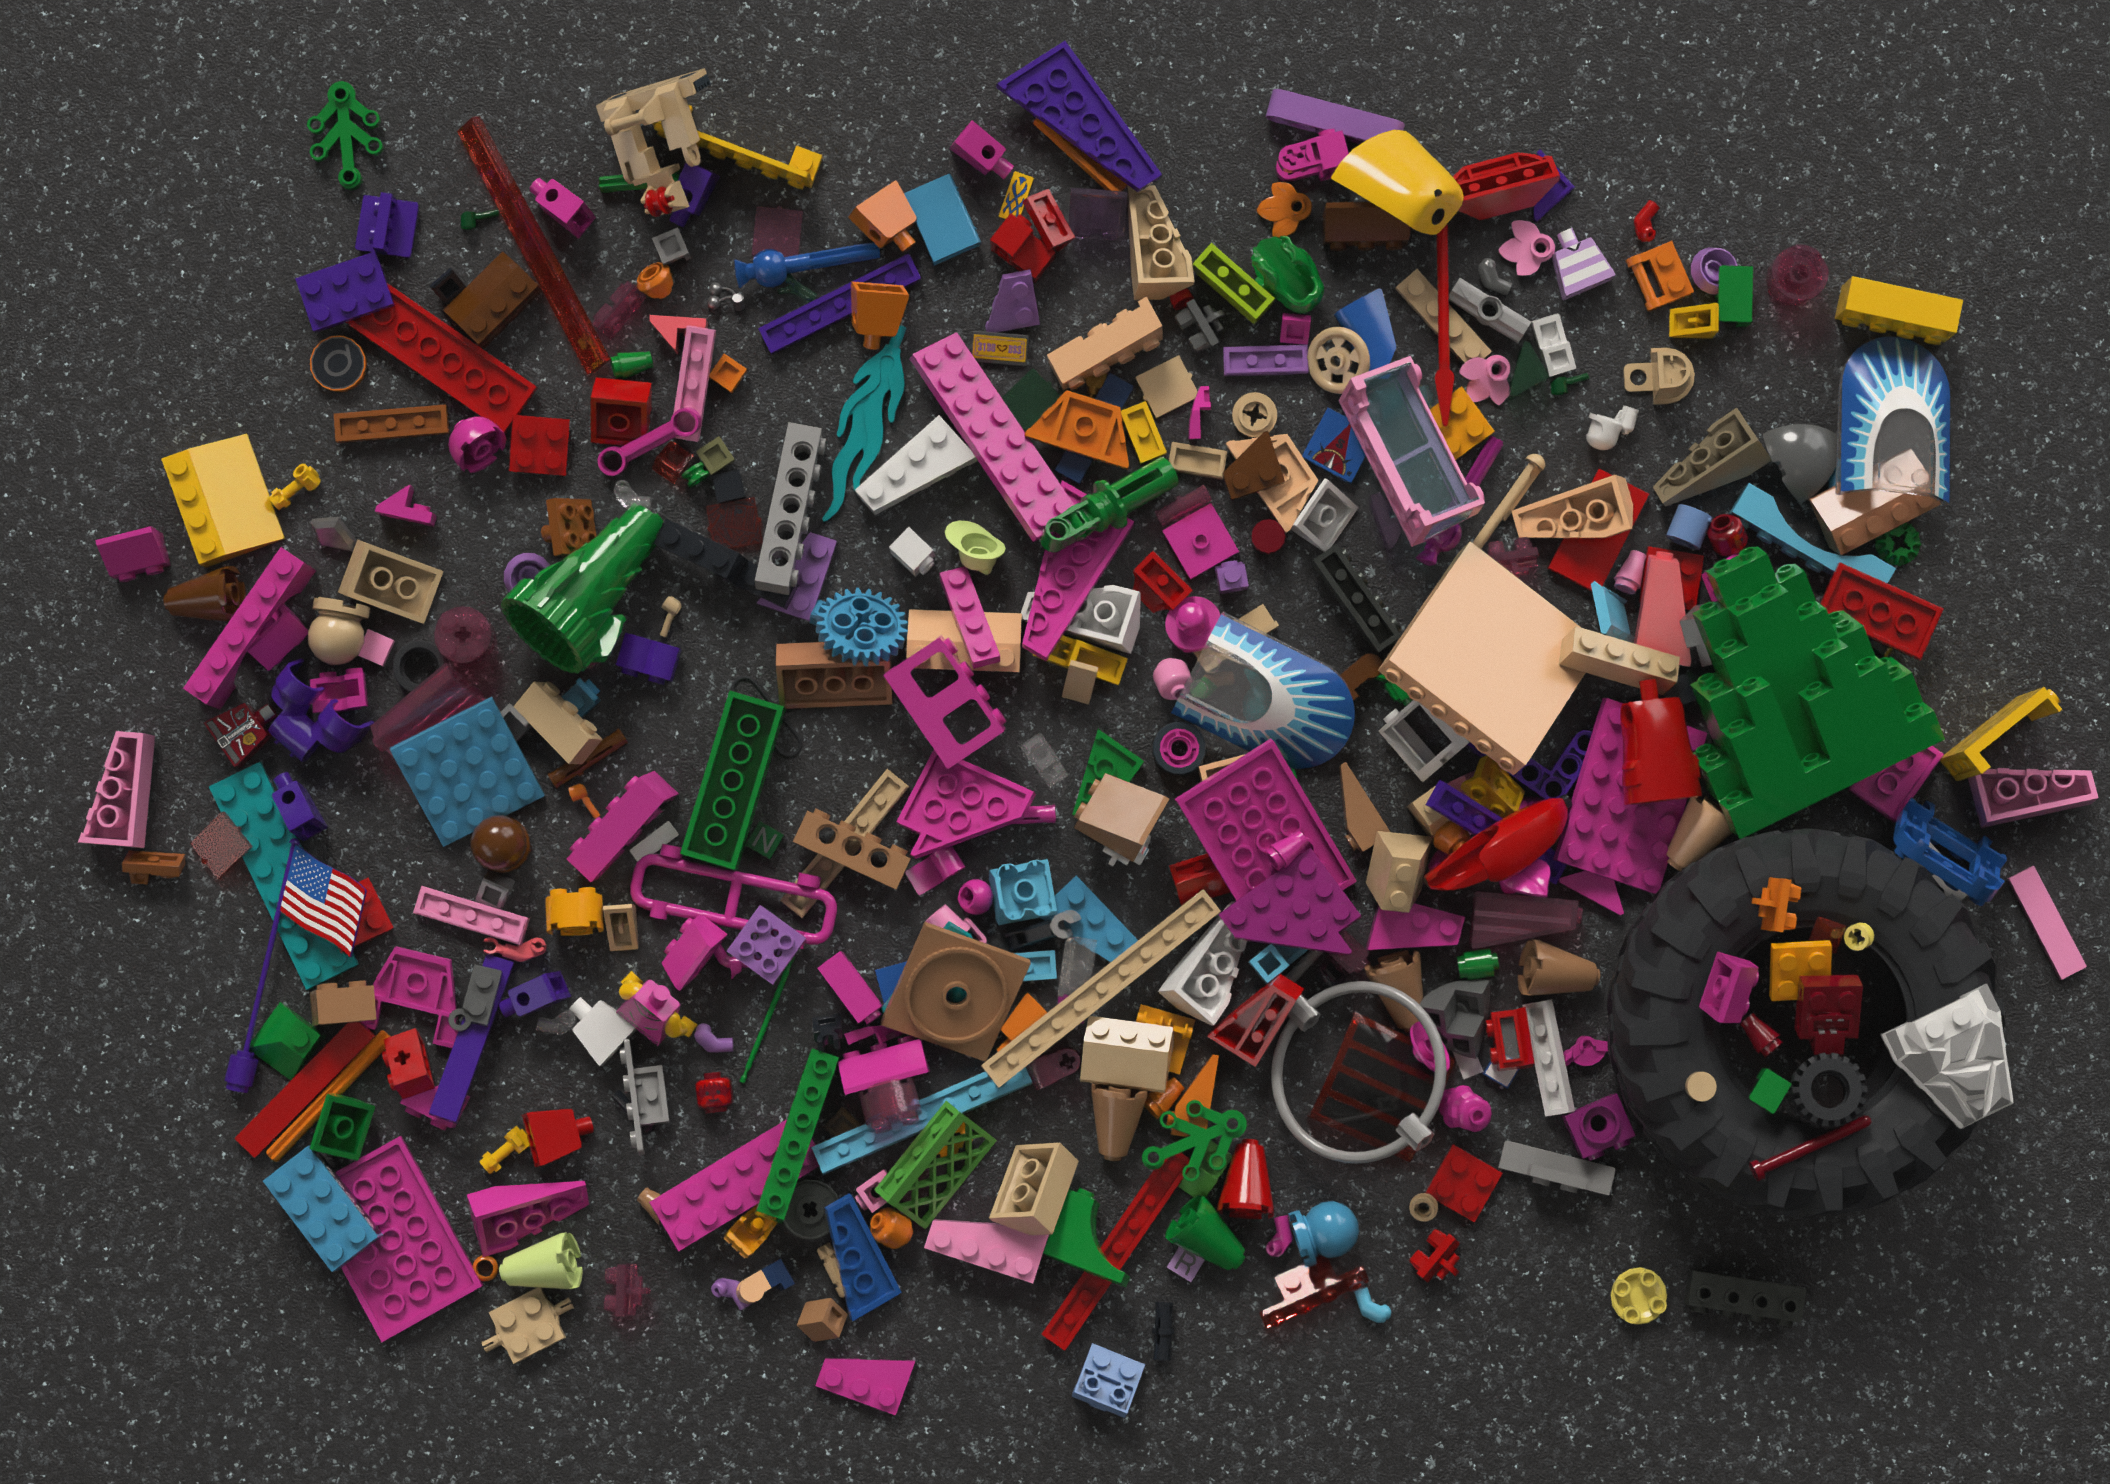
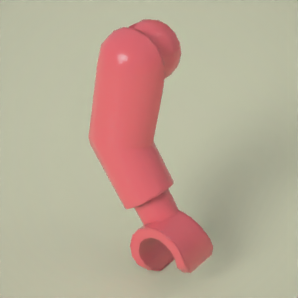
[483,937,546,962]

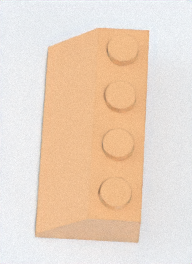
[906,609,1022,672]

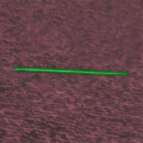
[739,957,796,1083]

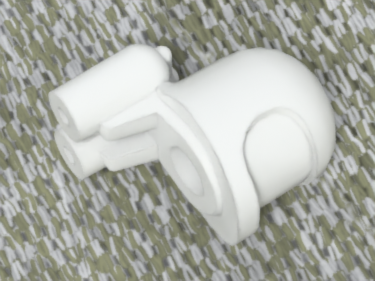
[1586,405,1639,450]

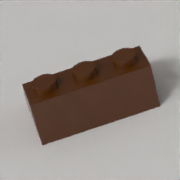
[1322,202,1410,251]
[443,251,542,349]

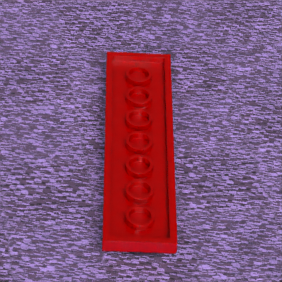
[346,283,538,434]

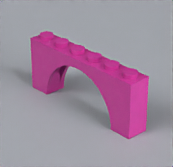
[183,547,316,710]

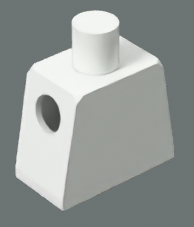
[569,997,637,1066]

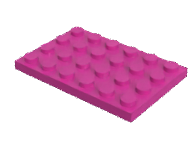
[1553,698,1707,894]
[1175,739,1357,901]
[336,1136,484,1342]

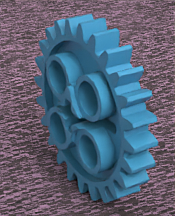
[816,588,908,666]

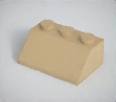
[1080,1016,1174,1093]
[989,1143,1079,1235]

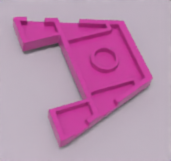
[361,946,458,1048]

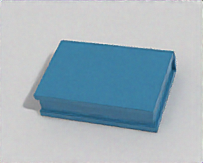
[904,174,982,266]

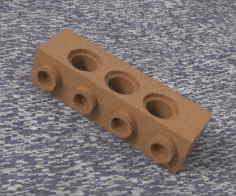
[793,808,911,890]

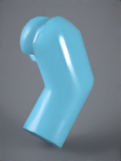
[1354,1287,1391,1323]

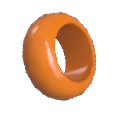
[473,1256,499,1282]

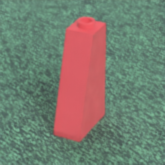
[1634,551,1691,667]

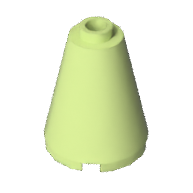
[499,1232,583,1289]

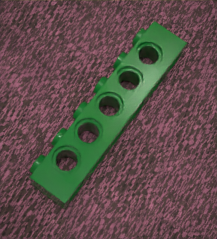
[755,1048,839,1224]

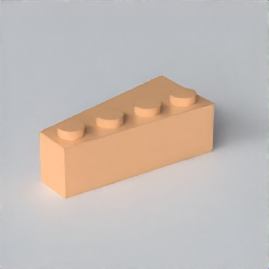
[1047,296,1163,390]

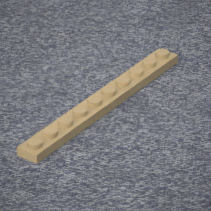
[981,889,1221,1088]

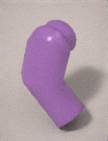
[694,1023,733,1052]
[711,1278,752,1310]

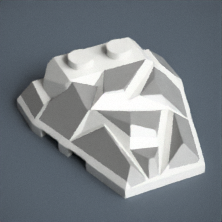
[1880,984,2014,1129]

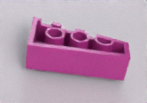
[567,771,679,882]

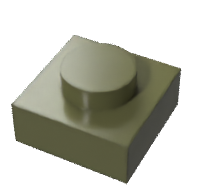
[696,436,735,476]

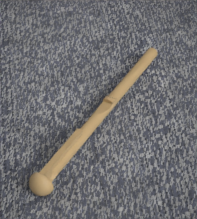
[1473,454,1545,549]

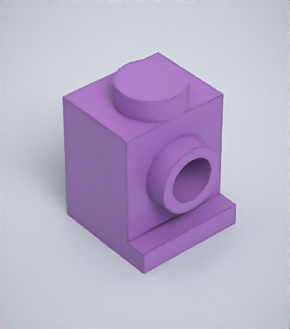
[1214,561,1249,594]

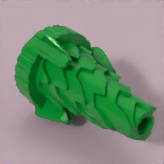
[501,502,664,673]

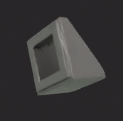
[475,870,515,910]

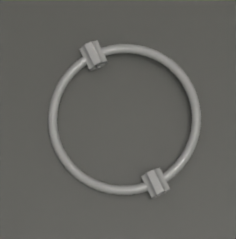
[1271,981,1447,1164]

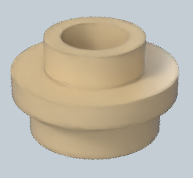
[1409,1193,1438,1221]

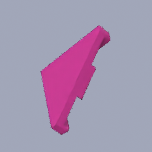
[1558,871,1624,915]

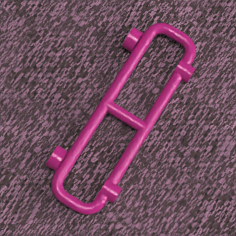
[630,844,837,949]

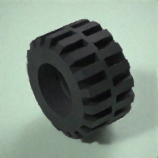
[1788,1053,1867,1130]

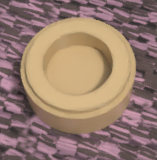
[1685,1072,1717,1101]

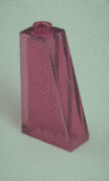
[370,663,485,756]
[1469,891,1582,949]

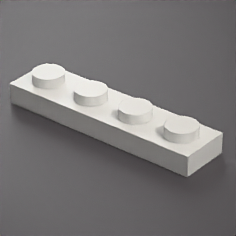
[1523,999,1575,1117]

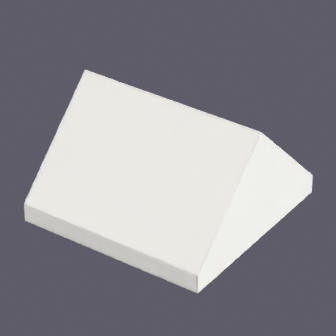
[1291,479,1358,552]

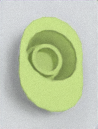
[945,521,1006,575]

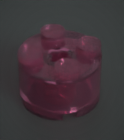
[1766,245,1829,306]
[434,606,496,666]
[858,1078,922,1134]

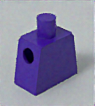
[669,163,720,227]
[272,772,328,842]
[499,971,571,1017]

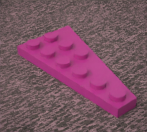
[1022,480,1134,661]

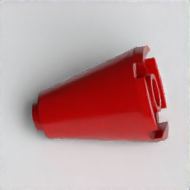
[1217,1139,1274,1219]

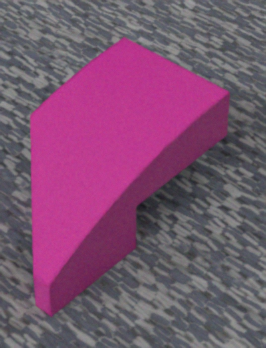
[1188,386,1211,439]
[844,1026,902,1045]

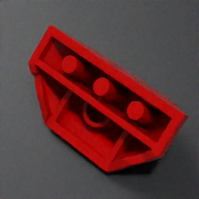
[1453,152,1560,220]

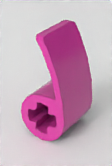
[905,846,965,895]

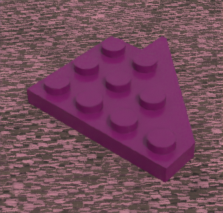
[1218,848,1361,956]

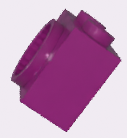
[1562,1093,1636,1161]

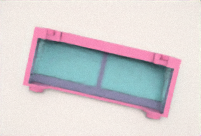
[1339,356,1485,547]

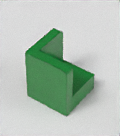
[1749,1068,1792,1114]

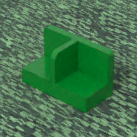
[1715,265,1753,327]

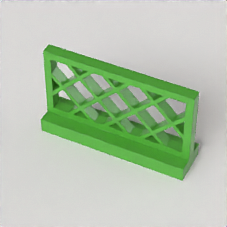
[874,1101,997,1229]

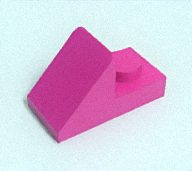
[375,485,437,527]

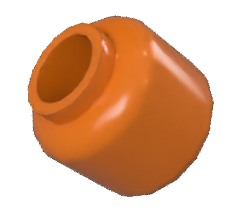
[870,1207,913,1249]

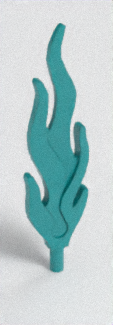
[822,325,907,522]

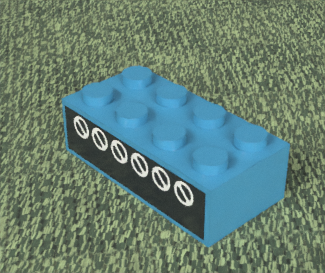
[263,1145,383,1272]

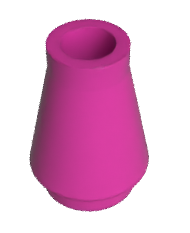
[1265,831,1309,870]

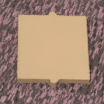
[1135,355,1198,419]

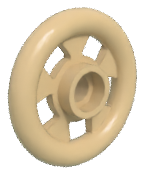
[1307,327,1370,394]

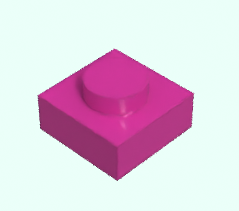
[1280,313,1311,345]

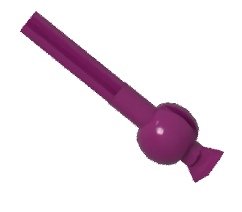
[1416,436,1503,566]

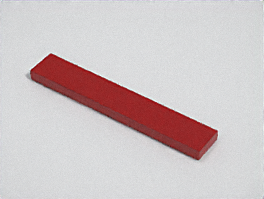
[234,1021,375,1158]

